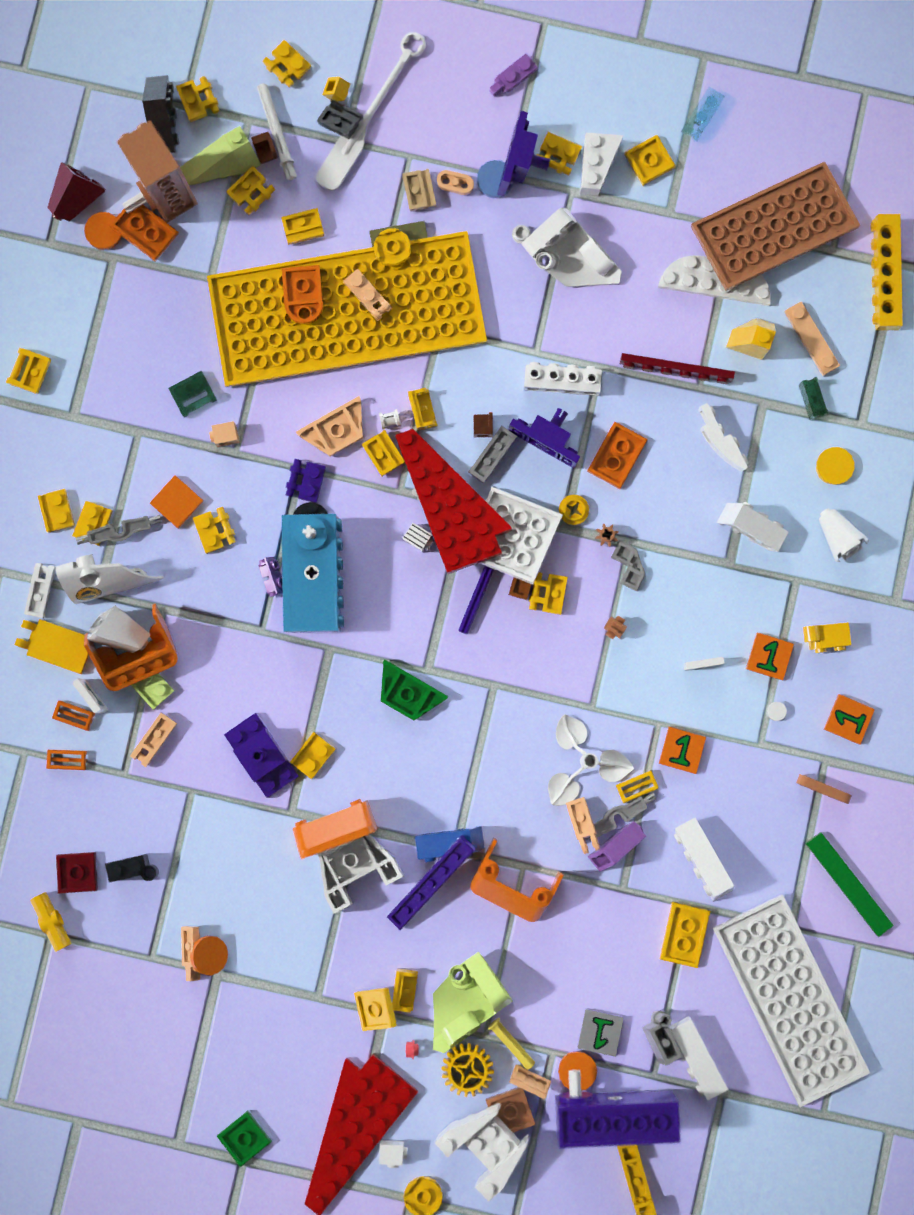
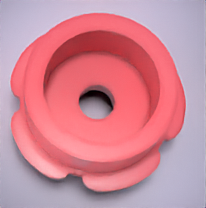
[406,1040,418,1060]

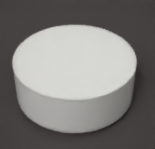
[766,702,787,721]

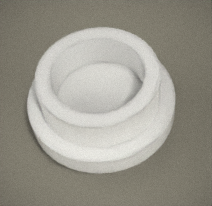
[512,225,531,244]

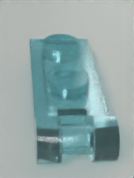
[681,86,725,142]

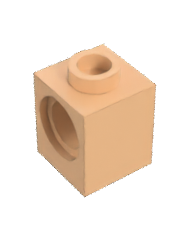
[209,421,240,447]

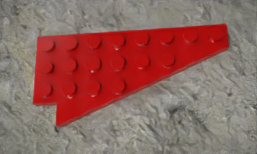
[395,429,512,574]
[304,1054,418,1215]

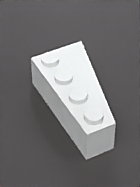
[673,817,734,902]

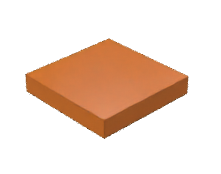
[150,475,204,529]

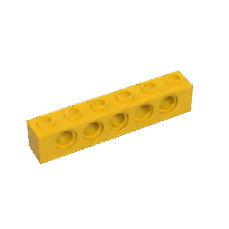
[870,214,903,331]

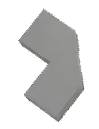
[611,540,645,592]

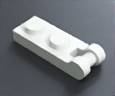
[24,562,56,618]

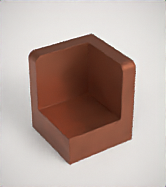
[251,131,278,164]
[473,412,493,438]

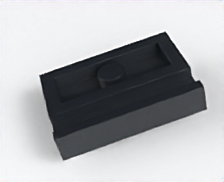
[317,99,364,139]

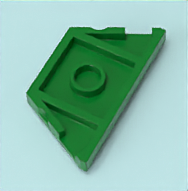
[380,659,449,721]

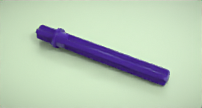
[458,566,494,634]

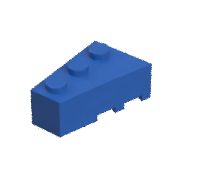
[415,826,485,862]

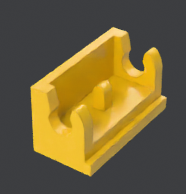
[408,388,438,431]
[392,968,418,1012]

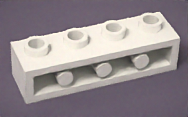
[523,362,602,396]

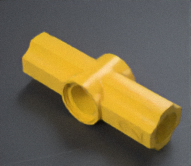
[30,892,72,952]

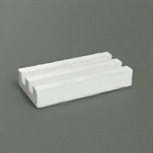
[683,657,725,670]

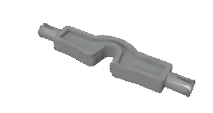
[75,515,162,545]
[585,792,657,841]

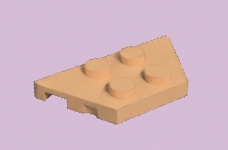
[296,396,363,457]

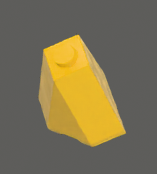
[726,318,776,360]

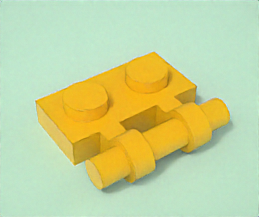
[262,39,311,88]
[176,76,220,123]
[537,132,582,176]
[226,166,276,216]
[193,507,236,554]
[528,572,568,615]

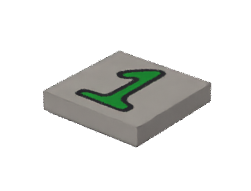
[577,1009,624,1057]

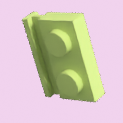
[131,673,175,710]

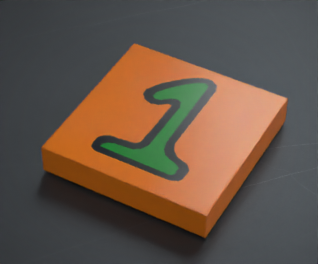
[745,632,794,681]
[823,694,875,745]
[658,727,706,774]

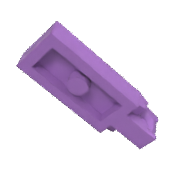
[490,53,538,97]

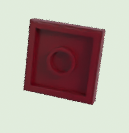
[56,852,98,894]

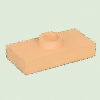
[509,1065,551,1099]

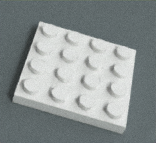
[480,487,563,584]

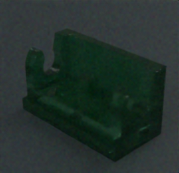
[798,377,829,420]

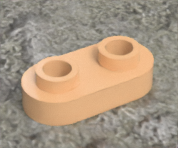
[437,170,474,195]

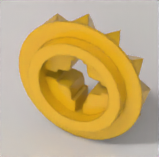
[558,495,589,525]

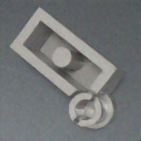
[642,1010,683,1066]

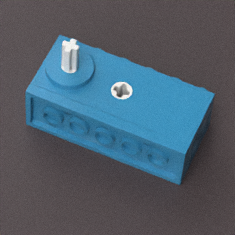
[282,514,344,633]

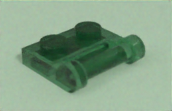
[168,370,217,418]

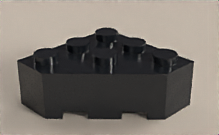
[142,75,179,153]

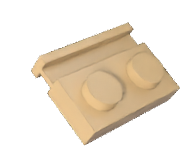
[402,168,436,212]

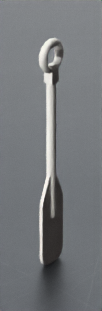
[316,32,426,191]

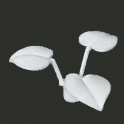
[548,714,634,806]

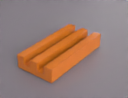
[52,700,95,731]
[46,749,87,770]

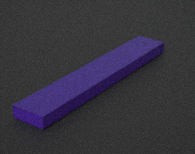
[387,835,476,930]

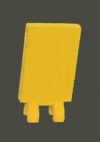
[14,619,94,674]

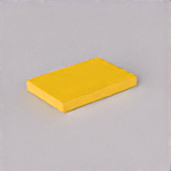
[659,902,711,968]

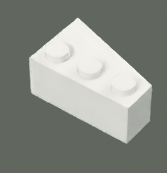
[580,132,623,196]
[716,502,789,552]

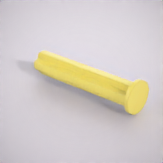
[488,1018,535,1070]

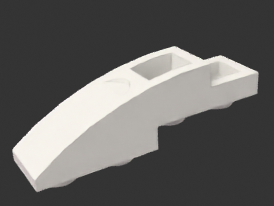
[698,403,749,472]

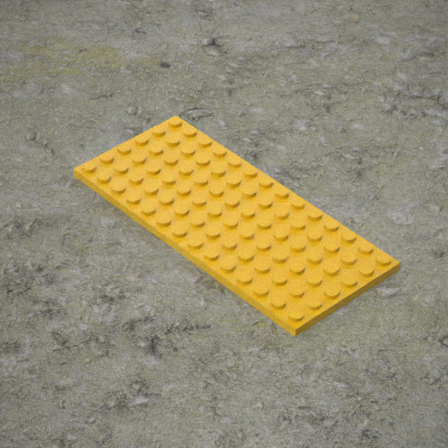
[207,231,487,387]

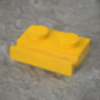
[281,208,325,245]
[362,430,405,477]
[38,489,75,533]
[72,501,113,546]
[290,732,336,780]

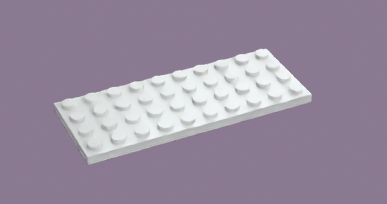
[713,894,870,1107]

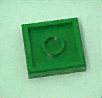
[216,1110,272,1167]

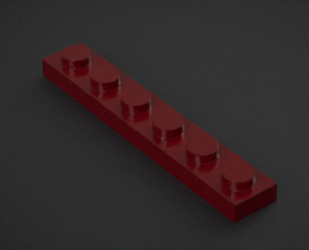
[619,353,735,384]

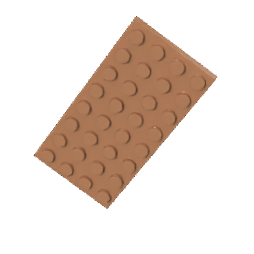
[690,161,860,291]

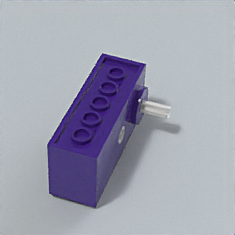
[555,1069,681,1148]

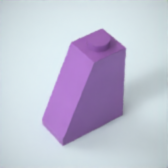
[587,821,646,872]

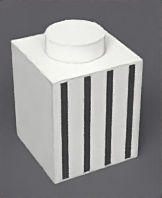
[402,522,433,553]

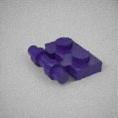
[285,459,326,503]

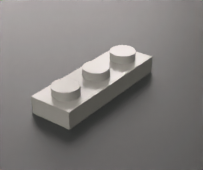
[468,425,517,483]

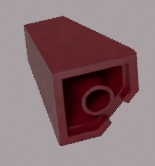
[47,162,106,222]

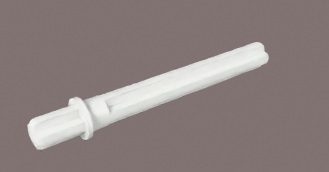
[257,83,297,181]

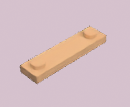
[784,301,840,376]

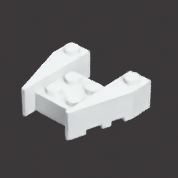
[318,834,404,914]
[434,1103,530,1202]

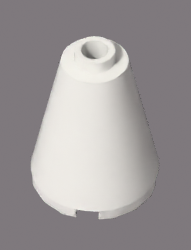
[818,508,869,563]

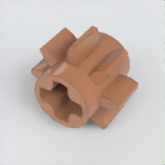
[595,523,618,547]
[604,616,627,639]

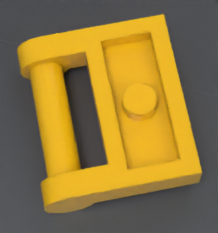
[5,347,51,395]

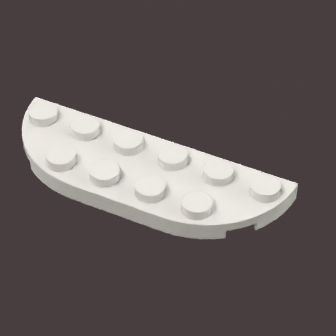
[657,255,771,306]

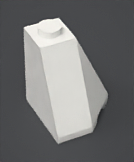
[87,605,151,653]

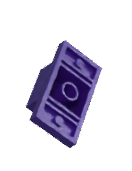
[497,111,550,197]
[509,408,580,469]
[224,713,299,798]

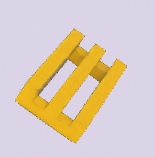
[615,770,659,803]

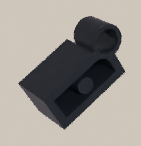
[105,853,159,883]

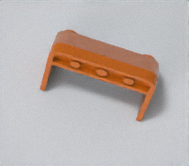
[84,603,178,691]
[292,799,378,859]
[470,837,564,922]

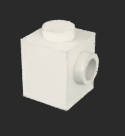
[379,1140,408,1168]

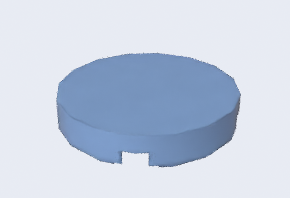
[477,160,514,198]

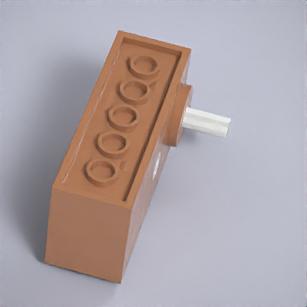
[116,121,198,223]

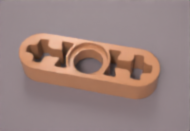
[796,774,852,804]

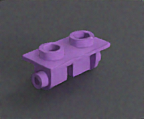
[258,556,283,597]

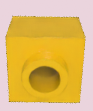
[322,77,350,102]

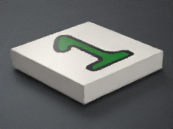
[72,678,109,714]

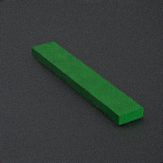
[805,832,894,937]

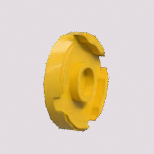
[374,228,411,267]
[816,447,855,485]
[404,1176,443,1215]

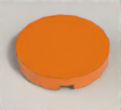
[84,212,122,250]
[190,936,228,976]
[558,1051,597,1091]

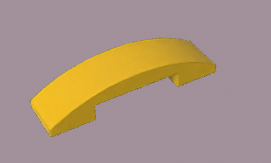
[617,1145,657,1215]

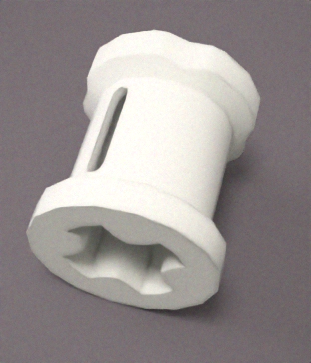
[379,409,401,430]

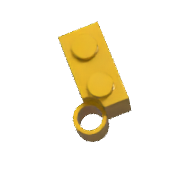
[803,622,852,653]

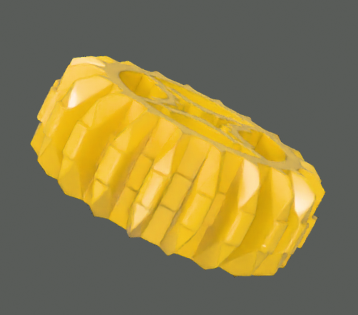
[441,1043,494,1097]

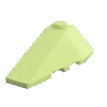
[180,126,261,186]

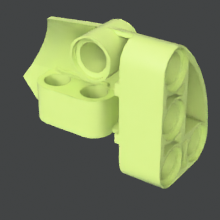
[433,951,513,1053]

